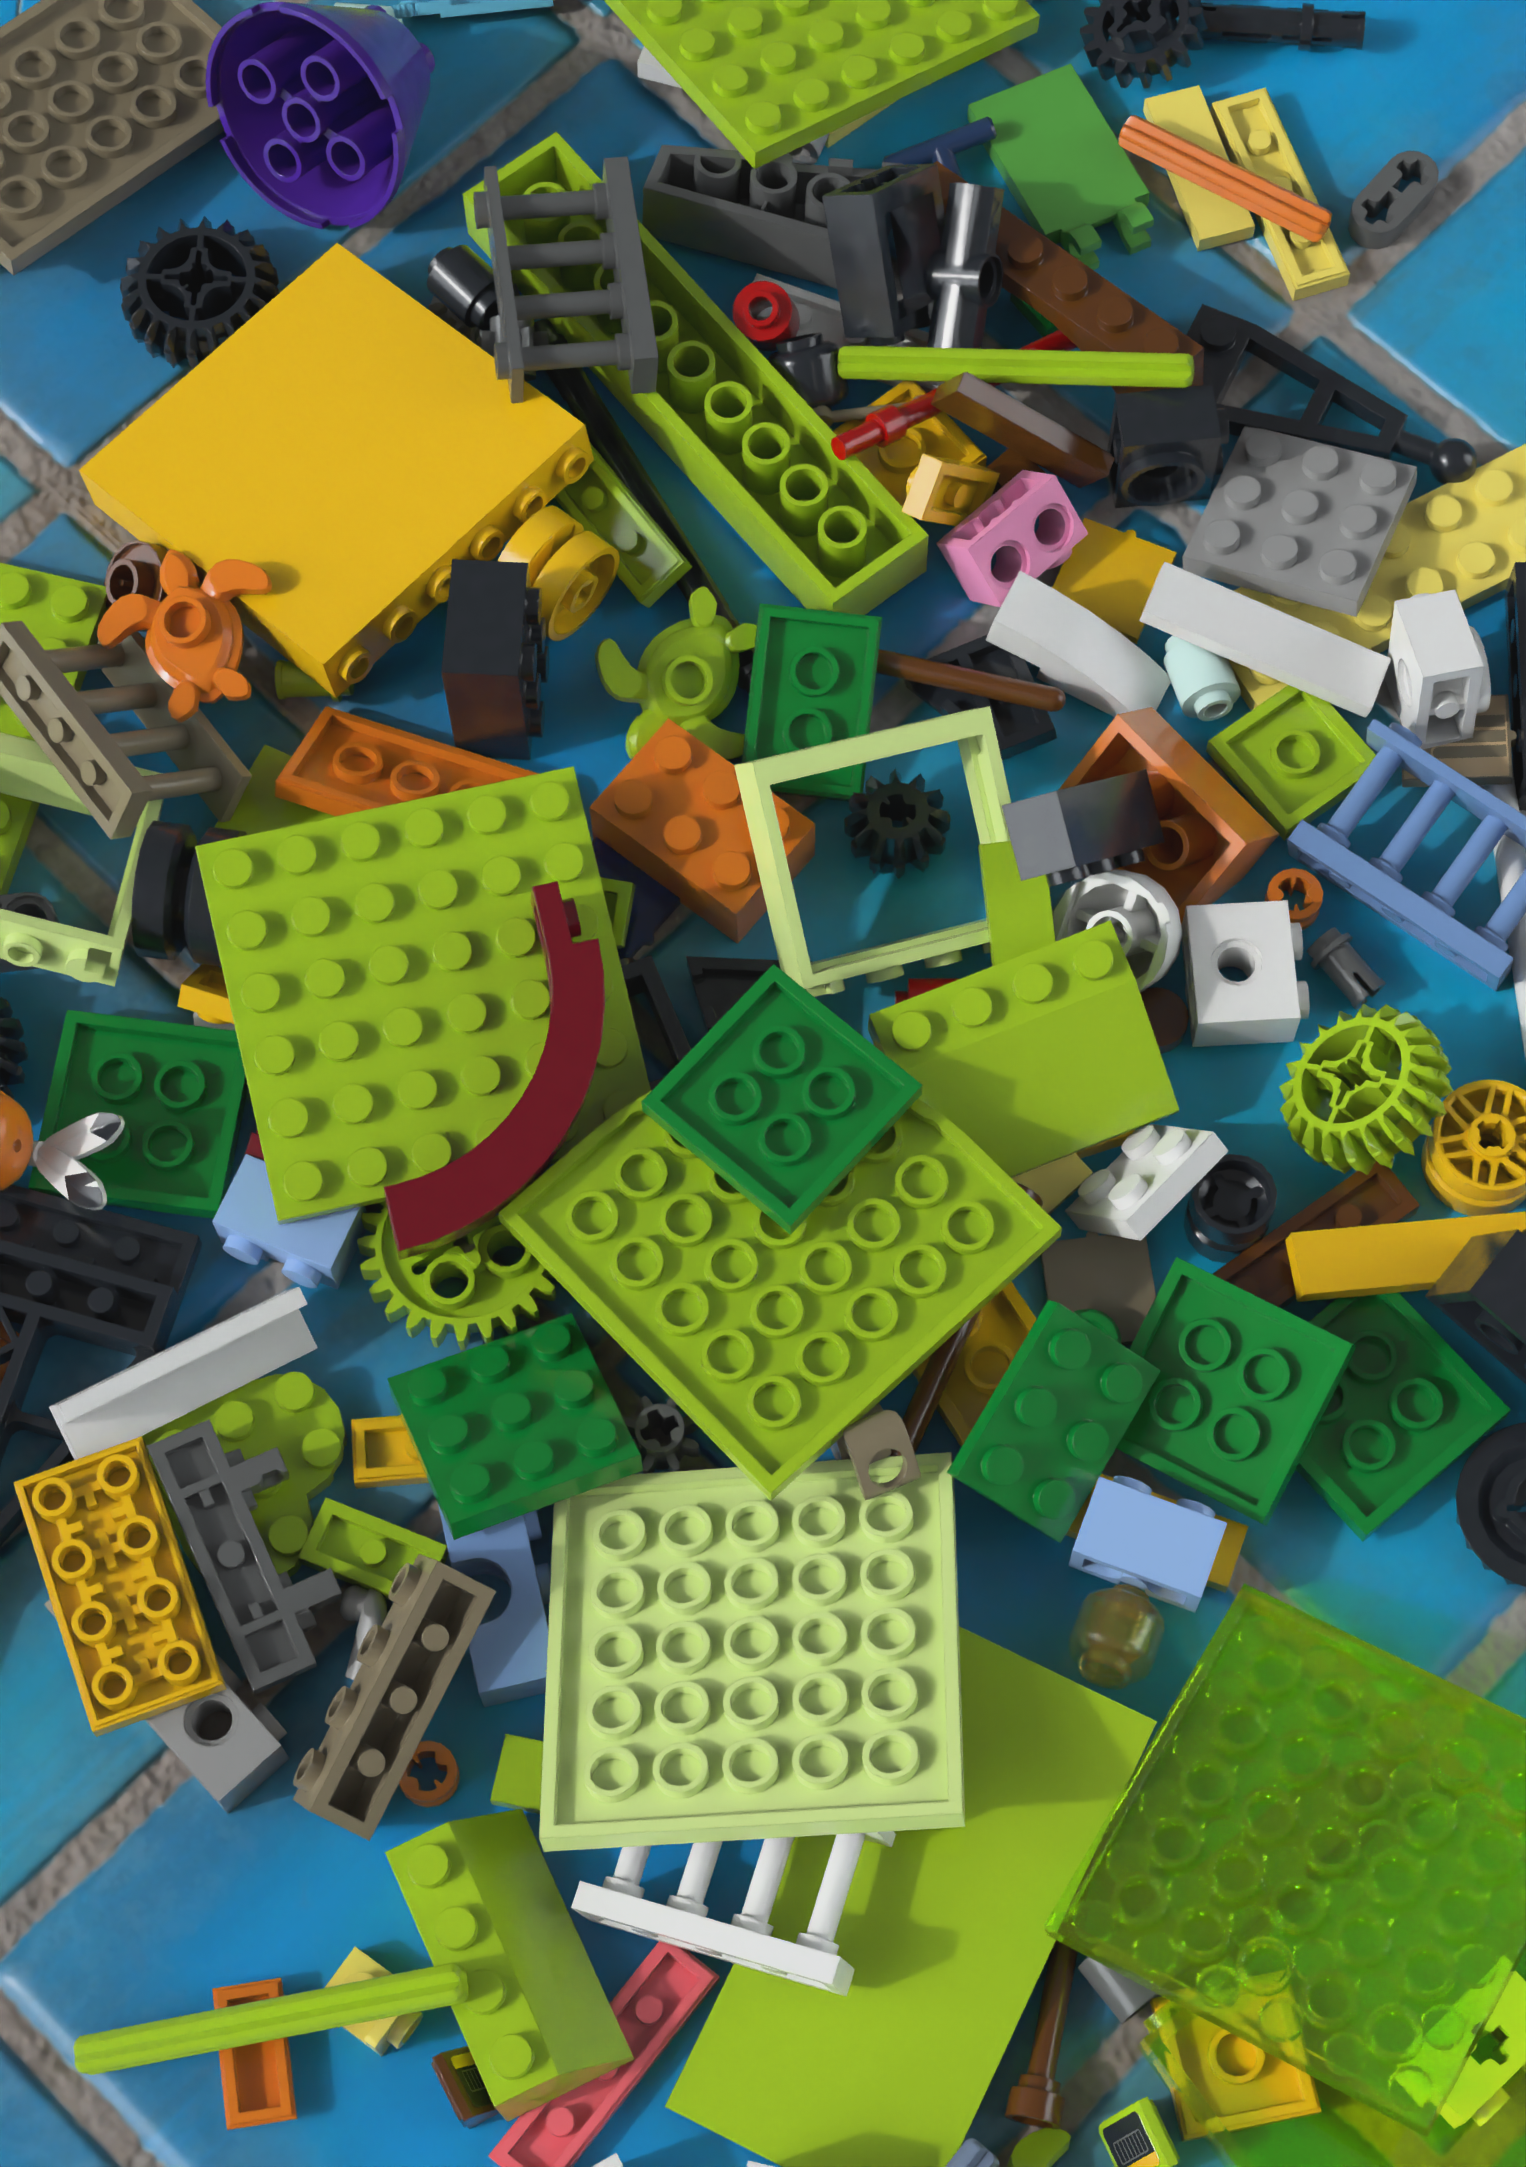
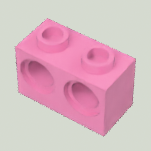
[936,470,1088,607]

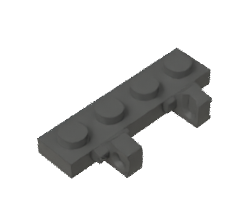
[147,1419,342,1695]

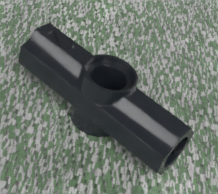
[925,182,1004,349]

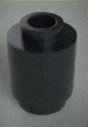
[427,245,499,331]

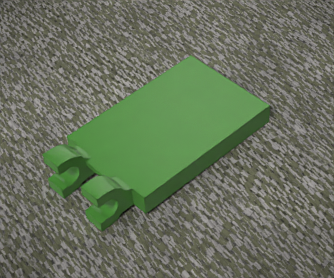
[967,63,1154,270]

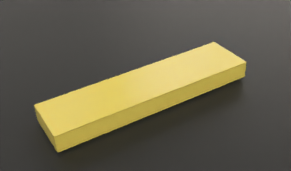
[1210,87,1350,301]

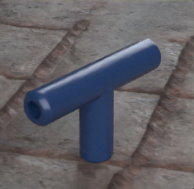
[883,116,997,179]

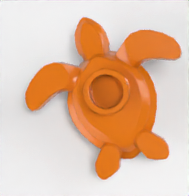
[97,549,272,723]

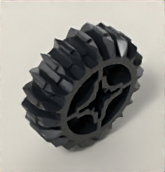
[120,216,279,369]

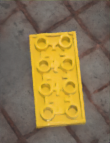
[13,1436,227,1737]

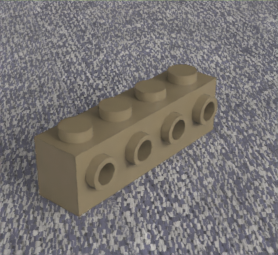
[293,1554,496,1841]

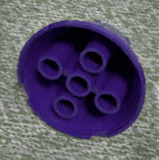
[205,2,435,229]

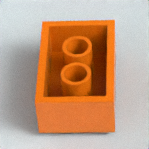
[589,718,815,944]

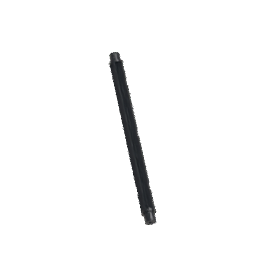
[534,319,754,694]

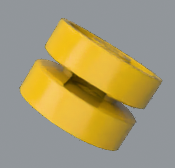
[498,505,620,641]
[1421,1079,1526,1216]

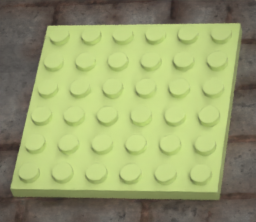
[539,1452,965,1852]

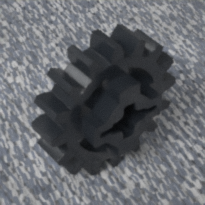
[1080,0,1208,89]

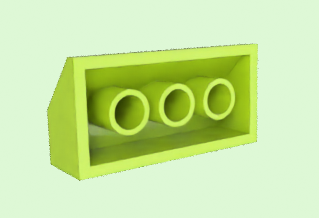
[385,1808,634,2122]

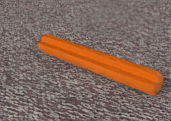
[1118,115,1332,242]

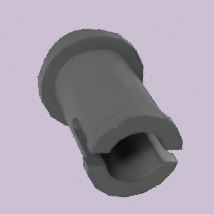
[1307,927,1386,1010]

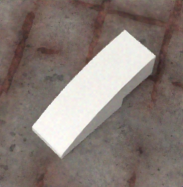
[986,571,1171,717]

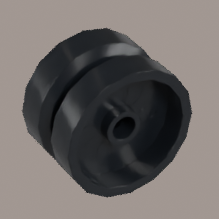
[131,820,247,966]

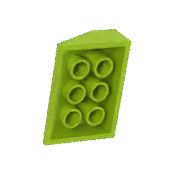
[868,920,1179,1178]

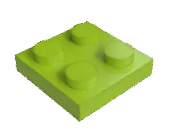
[1206,685,1376,841]

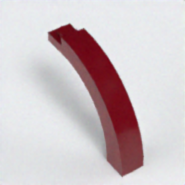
[384,881,605,1260]

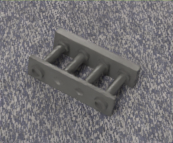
[473,157,659,403]

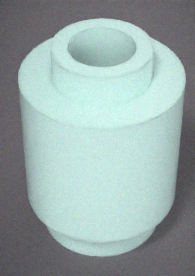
[1164,635,1241,721]

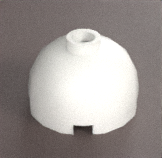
[1053,870,1183,992]

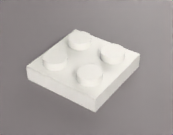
[1065,1124,1229,1241]

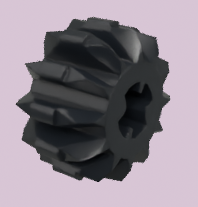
[844,768,950,879]

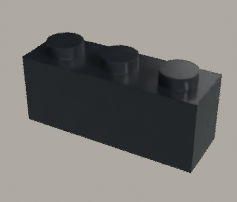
[1002,769,1165,887]

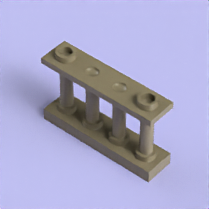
[0,621,252,840]

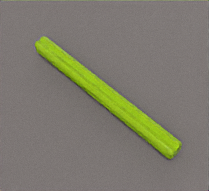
[837,346,1195,388]
[73,1963,469,2075]

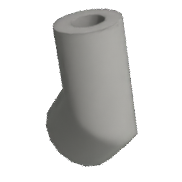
[340,1585,388,1680]

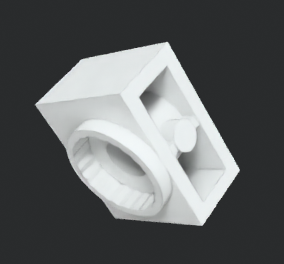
[1385,590,1491,749]
[1181,900,1310,1047]

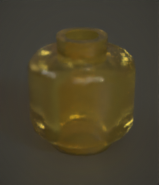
[1068,1584,1165,1690]

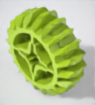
[1279,1004,1453,1175]

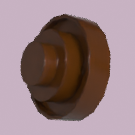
[104,540,168,632]

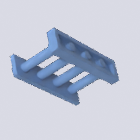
[1287,719,1526,992]

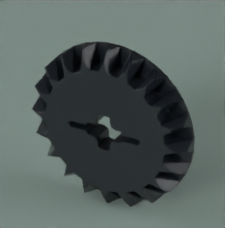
[1454,1422,1526,1587]

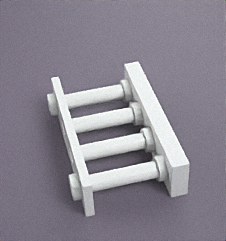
[571,1831,896,1997]

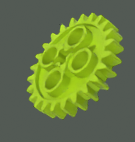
[357,1175,556,1350]

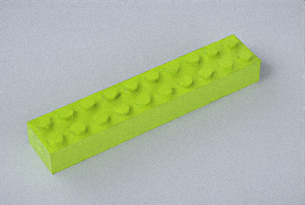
[463,131,929,615]

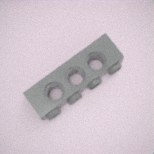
[44,1599,290,1814]

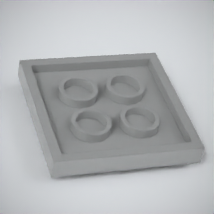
[1182,426,1417,617]

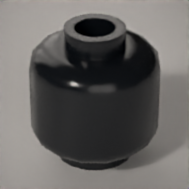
[767,332,849,411]

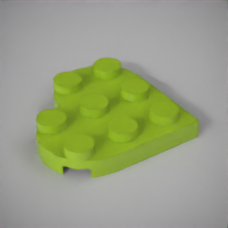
[140,1372,348,1579]

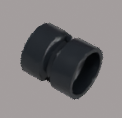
[1184,1154,1277,1263]

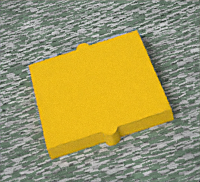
[1052,517,1177,644]

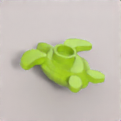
[595,586,757,760]

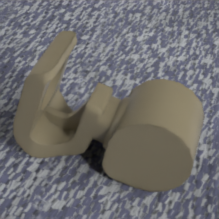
[830,1403,921,1500]

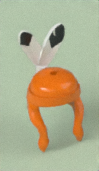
[0,1090,125,1210]

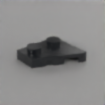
[903,634,1057,760]

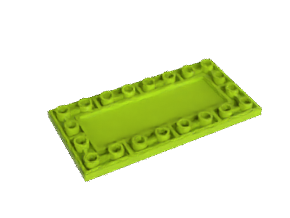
[665,1626,1157,2167]

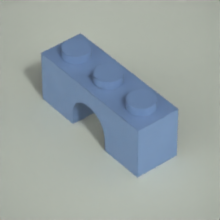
[438,1505,551,1708]

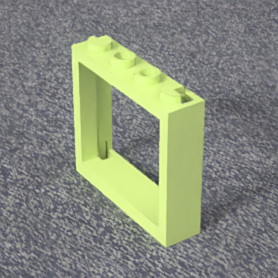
[734,706,1011,997]
[0,732,164,987]

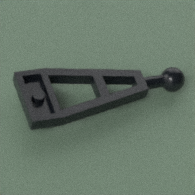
[1186,304,1478,484]

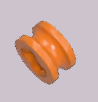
[1264,868,1323,930]
[399,1740,460,1808]

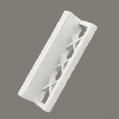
[49,1287,318,1460]

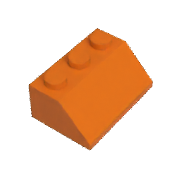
[1058,707,1279,925]

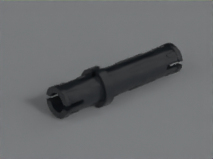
[1200,3,1366,51]

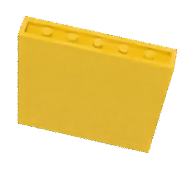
[79,243,594,698]

